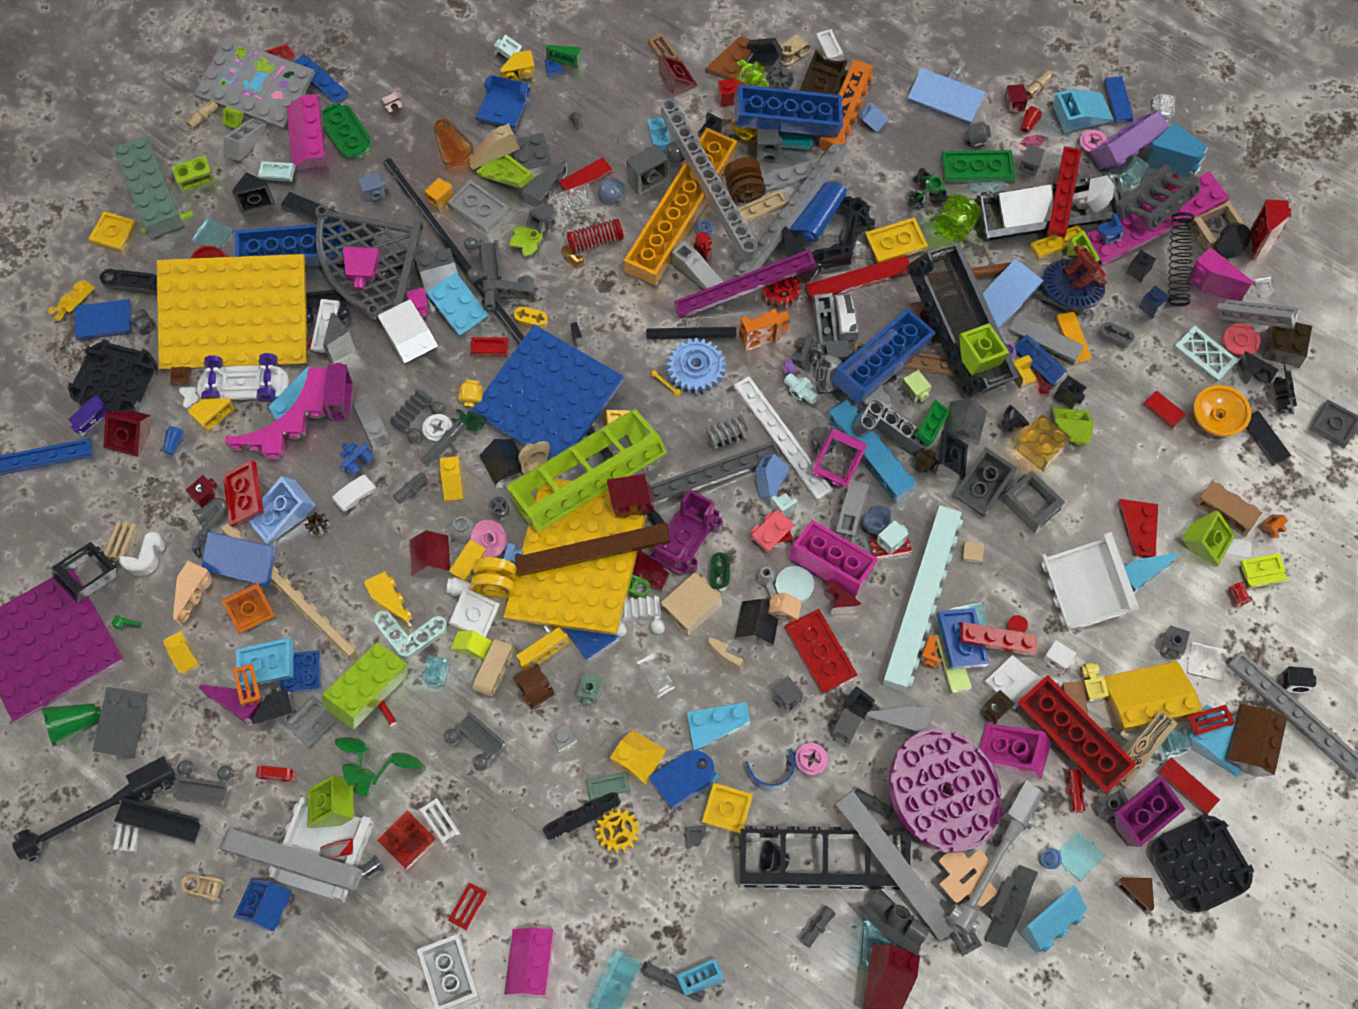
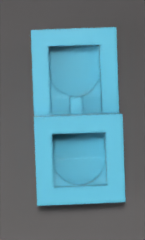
[647,117,671,151]

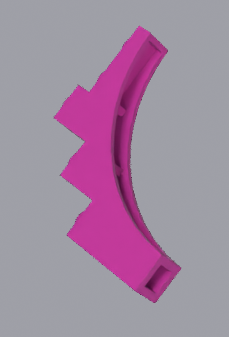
[225,367,327,460]

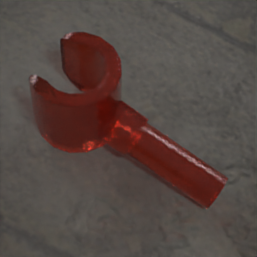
[1035,370,1051,394]

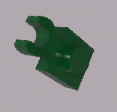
[451,409,487,435]

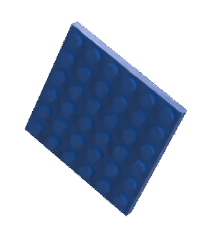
[470,324,625,460]

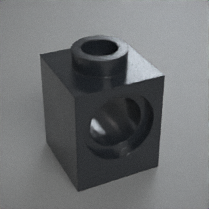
[1126,250,1156,283]
[1054,375,1087,409]
[1282,666,1316,694]

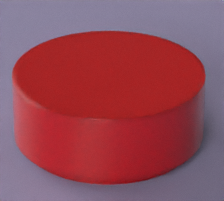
[1007,615,1028,633]

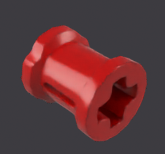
[1228,582,1253,607]

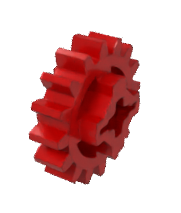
[762,277,801,308]

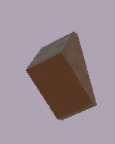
[1115,877,1154,915]

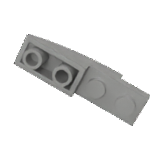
[836,481,870,544]

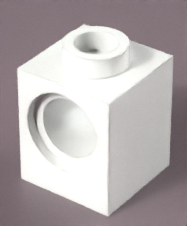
[1042,640,1076,675]

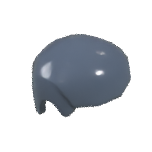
[597,178,626,205]
[863,505,893,535]

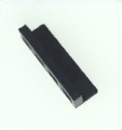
[114,797,203,845]

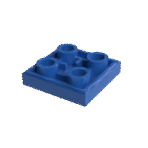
[280,650,321,693]

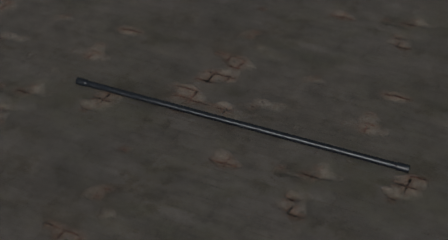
[383,158,666,526]

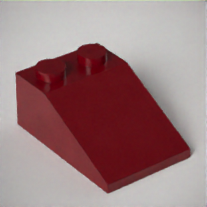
[863,945,920,1009]

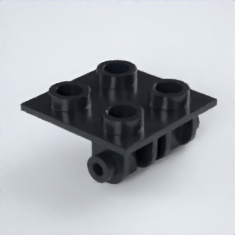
[1273,365,1297,414]

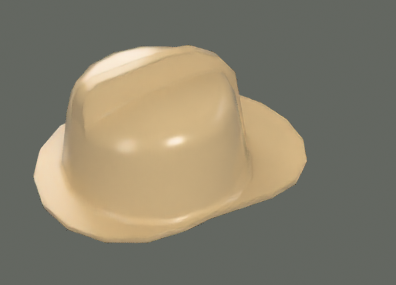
[518,441,550,474]

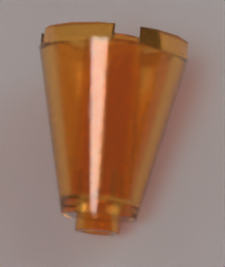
[433,119,474,167]

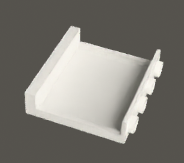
[1041,532,1139,632]

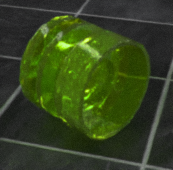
[934,194,981,242]

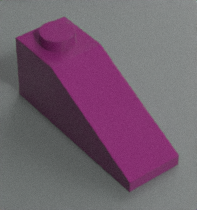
[199,685,262,726]

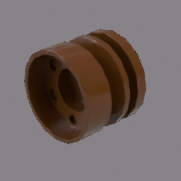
[724,157,766,204]

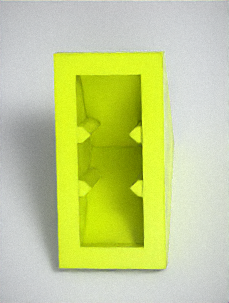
[450,630,493,661]

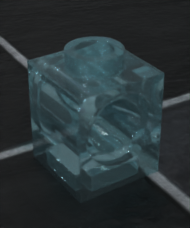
[1161,728,1192,758]

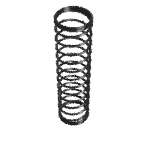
[1167,212,1195,306]

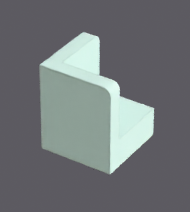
[770,493,798,517]

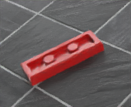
[559,157,613,197]
[1157,757,1220,815]

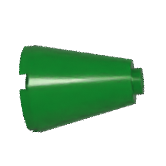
[41,703,101,747]

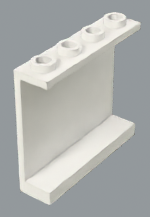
[269,797,374,903]

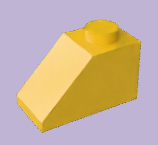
[188,398,235,433]
[440,456,464,502]

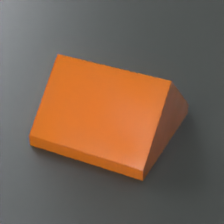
[221,582,275,634]

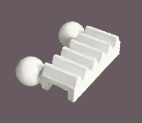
[617,596,666,638]

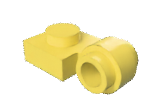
[1080,662,1110,702]

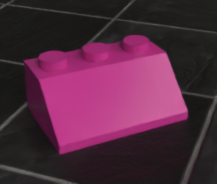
[504,927,555,999]

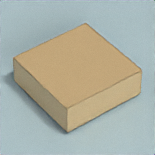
[962,541,984,564]

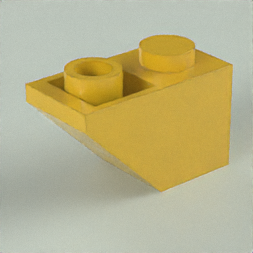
[500,50,536,81]

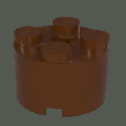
[512,662,557,710]

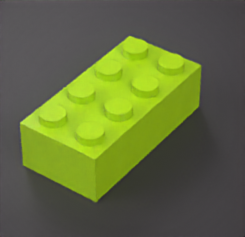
[322,642,408,730]

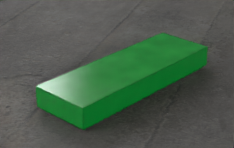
[914,400,950,446]

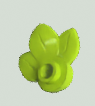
[509,226,543,257]

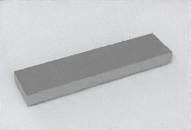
[1009,315,1084,363]

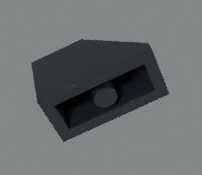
[252,686,296,724]

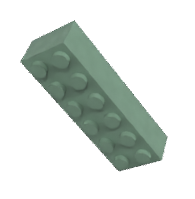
[113,136,184,239]

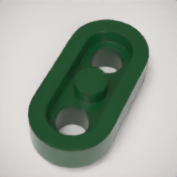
[710,552,730,591]

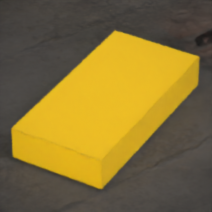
[449,539,487,581]

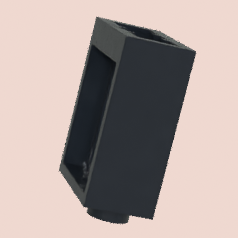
[51,542,117,603]

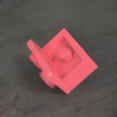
[749,509,795,553]

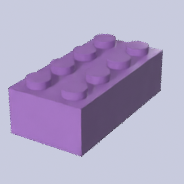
[1089,110,1169,170]

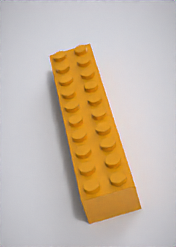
[623,128,738,286]

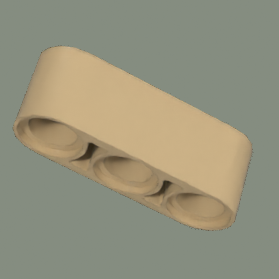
[472,638,515,697]

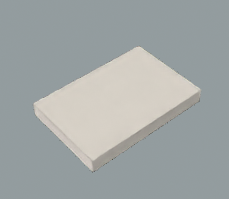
[997,184,1054,228]

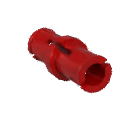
[1068,770,1086,813]

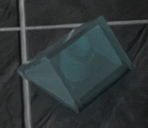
[857,921,893,971]

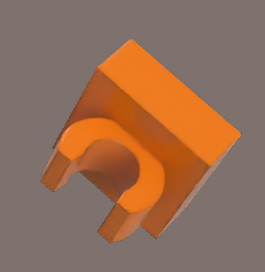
[1259,514,1288,538]

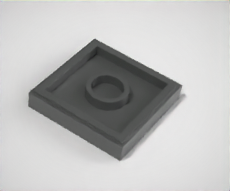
[1310,400,1358,448]

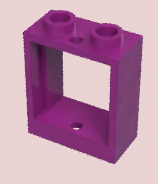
[323,363,353,422]

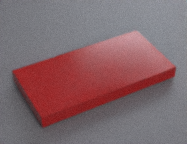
[784,609,858,695]

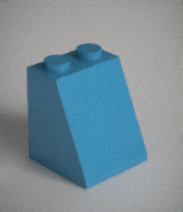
[1144,122,1208,178]

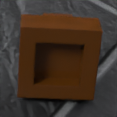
[170,366,192,386]

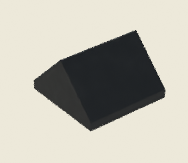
[232,172,276,213]
[935,430,968,480]
[479,439,523,487]
[735,598,779,647]

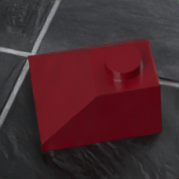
[103,411,151,457]

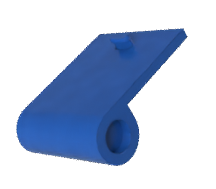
[475,75,531,129]

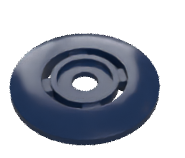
[1042,259,1105,310]

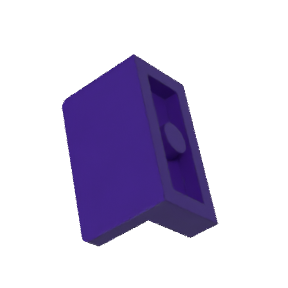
[68,395,111,436]

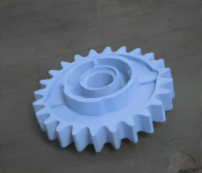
[667,338,726,394]

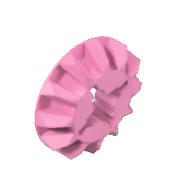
[1080,130,1107,152]
[795,743,828,776]

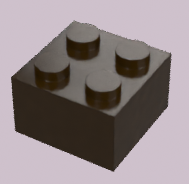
[1263,322,1312,368]

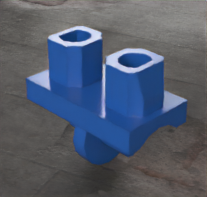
[340,442,374,476]

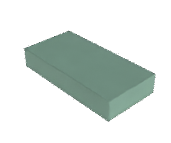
[586,772,631,801]

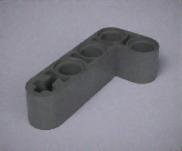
[853,400,928,455]

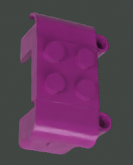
[648,490,723,575]

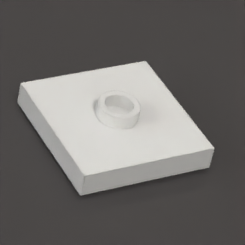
[448,587,500,637]

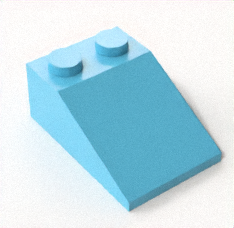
[1182,704,1242,777]

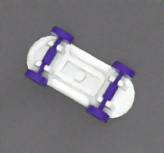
[197,353,289,401]

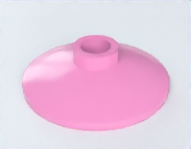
[471,519,507,557]

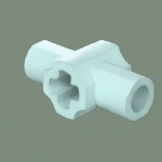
[784,373,819,405]

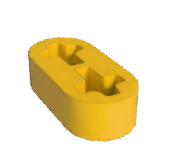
[514,307,548,329]

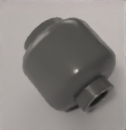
[965,122,991,146]

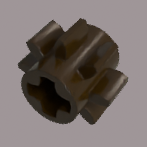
[914,449,938,472]
[305,512,330,537]

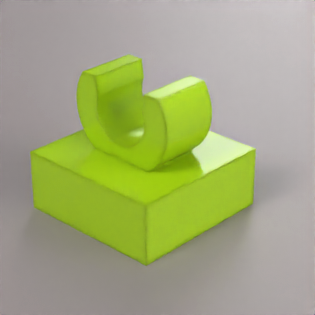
[223,106,244,129]

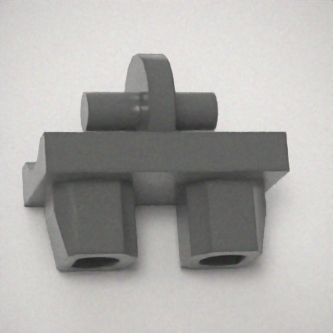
[792,333,824,371]

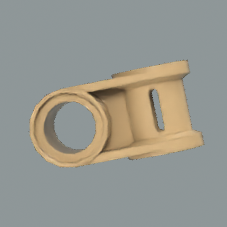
[779,35,810,66]
[180,874,225,903]

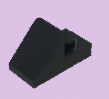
[1238,351,1279,384]

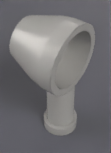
[756,566,777,600]

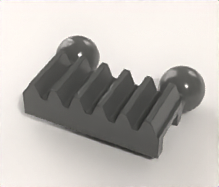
[464,237,502,282]
[390,389,446,443]
[444,711,506,771]
[173,760,234,806]

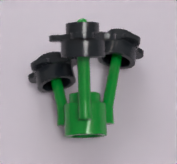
[908,168,950,209]

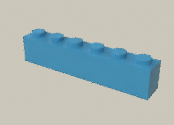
[827,400,916,504]

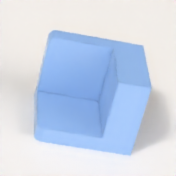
[859,101,889,132]

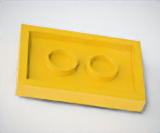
[864,217,928,263]

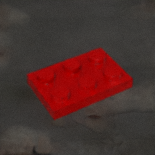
[222,460,264,527]

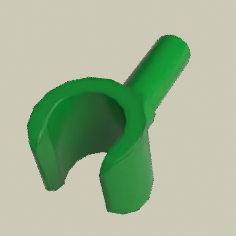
[111,615,142,629]

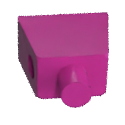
[343,247,380,291]

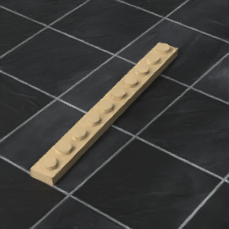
[221,524,357,663]

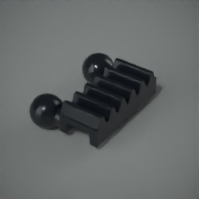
[306,288,350,325]

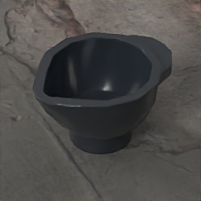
[1000,405,1029,433]
[759,840,790,872]

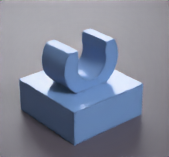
[504,543,523,566]

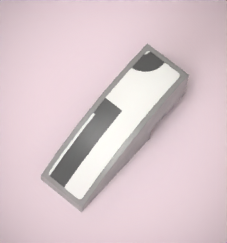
[834,294,859,341]

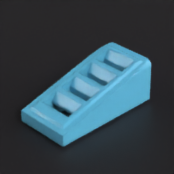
[676,958,725,996]

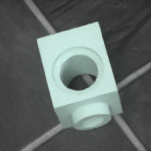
[877,520,909,555]

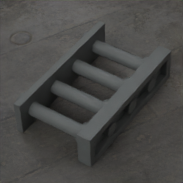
[1116,164,1201,231]

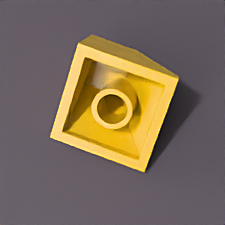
[610,729,667,785]

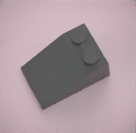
[415,248,458,313]
[953,447,1020,516]
[92,687,148,758]

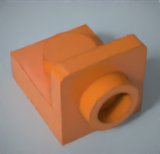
[920,635,942,669]

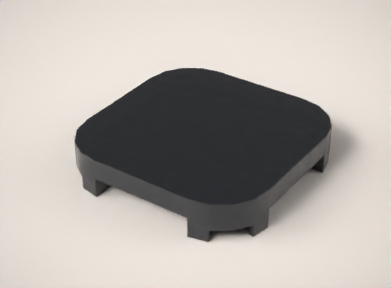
[68,339,158,412]
[1150,814,1254,915]

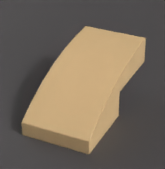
[708,637,744,672]

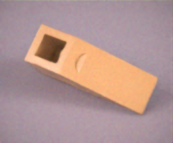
[173,561,212,626]

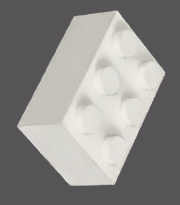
[417,934,481,1009]

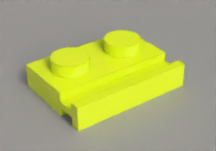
[1240,553,1289,589]

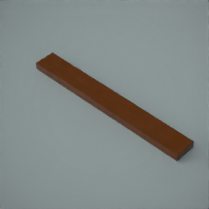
[516,523,671,577]

